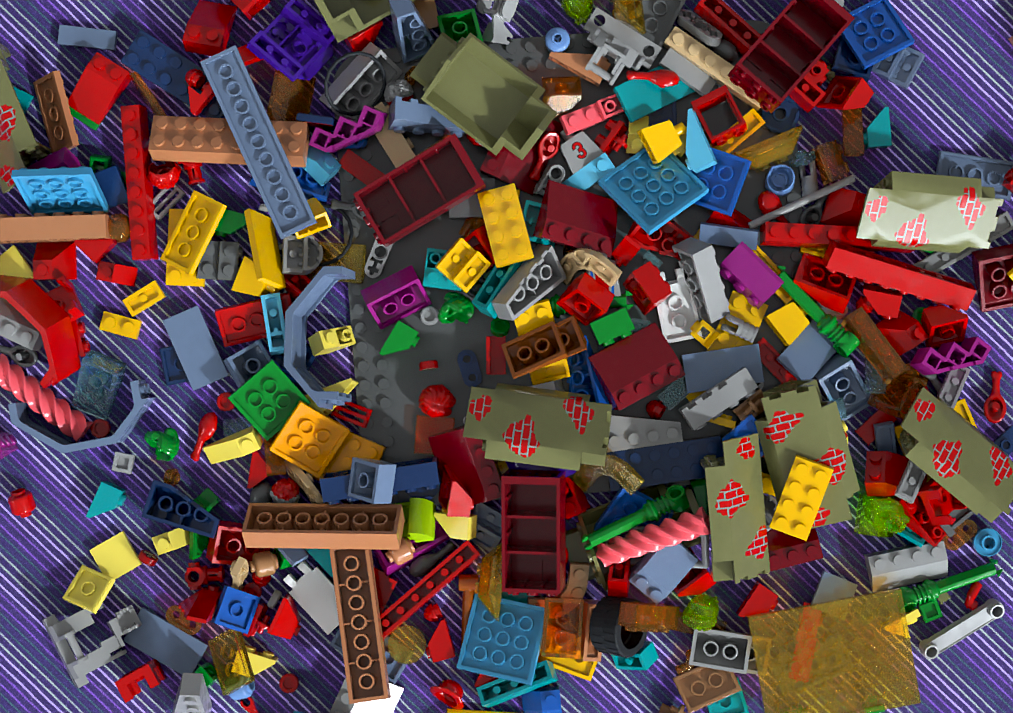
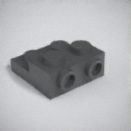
[196,241,243,281]

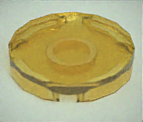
[387,626,426,665]

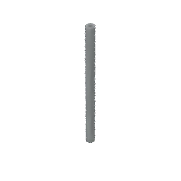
[748,175,856,229]

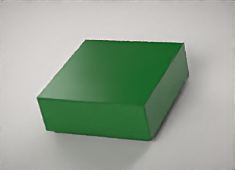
[917,599,943,623]

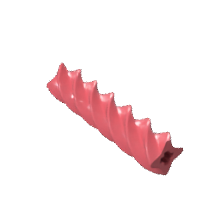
[0,353,94,442]
[596,507,710,568]

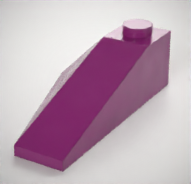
[373,520,450,576]

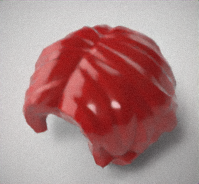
[147,161,181,190]
[418,384,456,418]

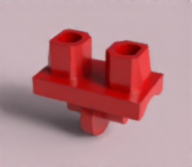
[594,119,628,156]
[243,603,271,637]

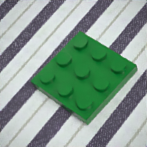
[228,359,311,441]

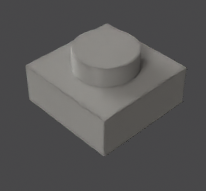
[112,451,136,474]

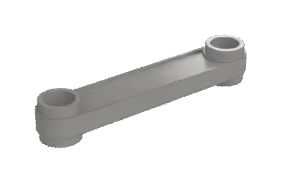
[919,598,1005,659]

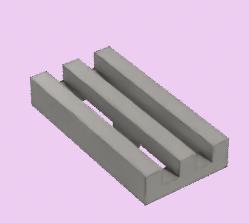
[153,184,186,221]

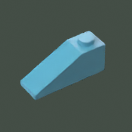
[685,108,718,173]
[302,142,342,186]
[561,153,615,191]
[261,292,285,356]

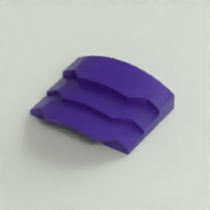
[246,0,335,82]

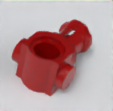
[178,162,205,186]
[185,562,225,590]

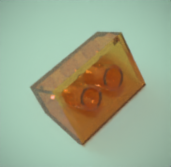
[267,70,316,122]
[541,597,584,659]

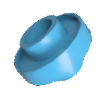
[972,528,1002,557]

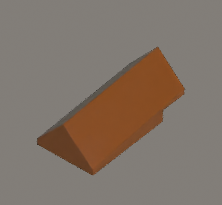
[501,315,587,379]

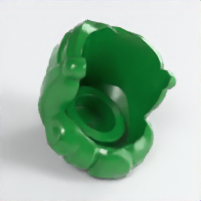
[438,292,474,324]
[144,428,180,461]

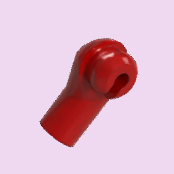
[964,581,982,610]

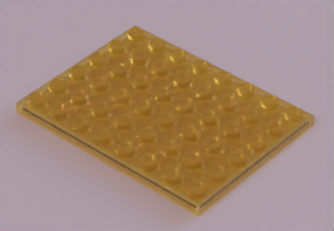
[747,588,921,713]

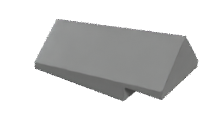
[689,626,772,676]

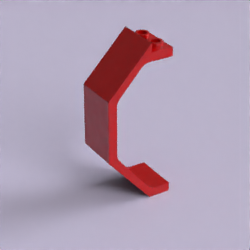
[0,275,82,389]

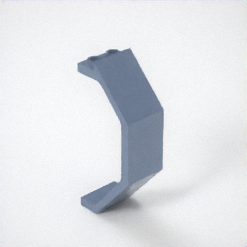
[284,266,355,410]
[8,380,156,453]

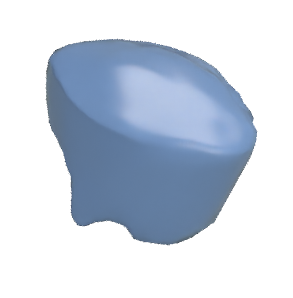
[765,164,795,196]

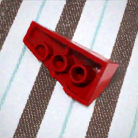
[178,585,223,624]

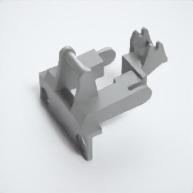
[476,0,519,45]
[583,7,662,86]
[41,604,142,688]

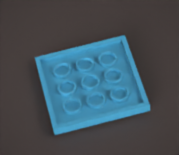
[598,148,709,235]
[11,166,109,215]
[456,592,550,686]

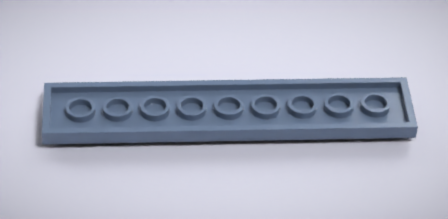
[200,45,317,239]

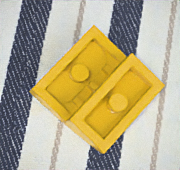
[435,238,491,293]

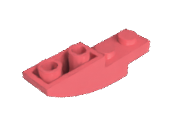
[559,94,624,136]

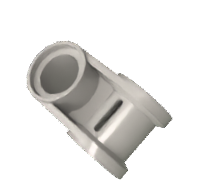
[533,164,565,197]

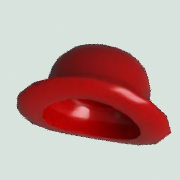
[429,679,464,710]

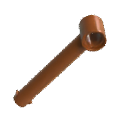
[459,574,478,647]

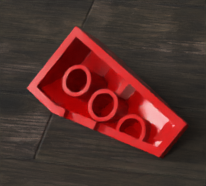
[627,219,694,260]

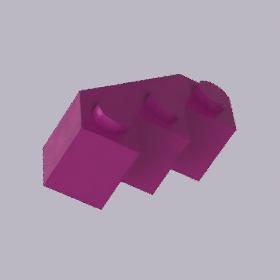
[309,105,388,153]
[910,337,992,375]

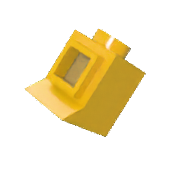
[690,319,721,350]

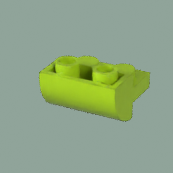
[395,498,436,543]

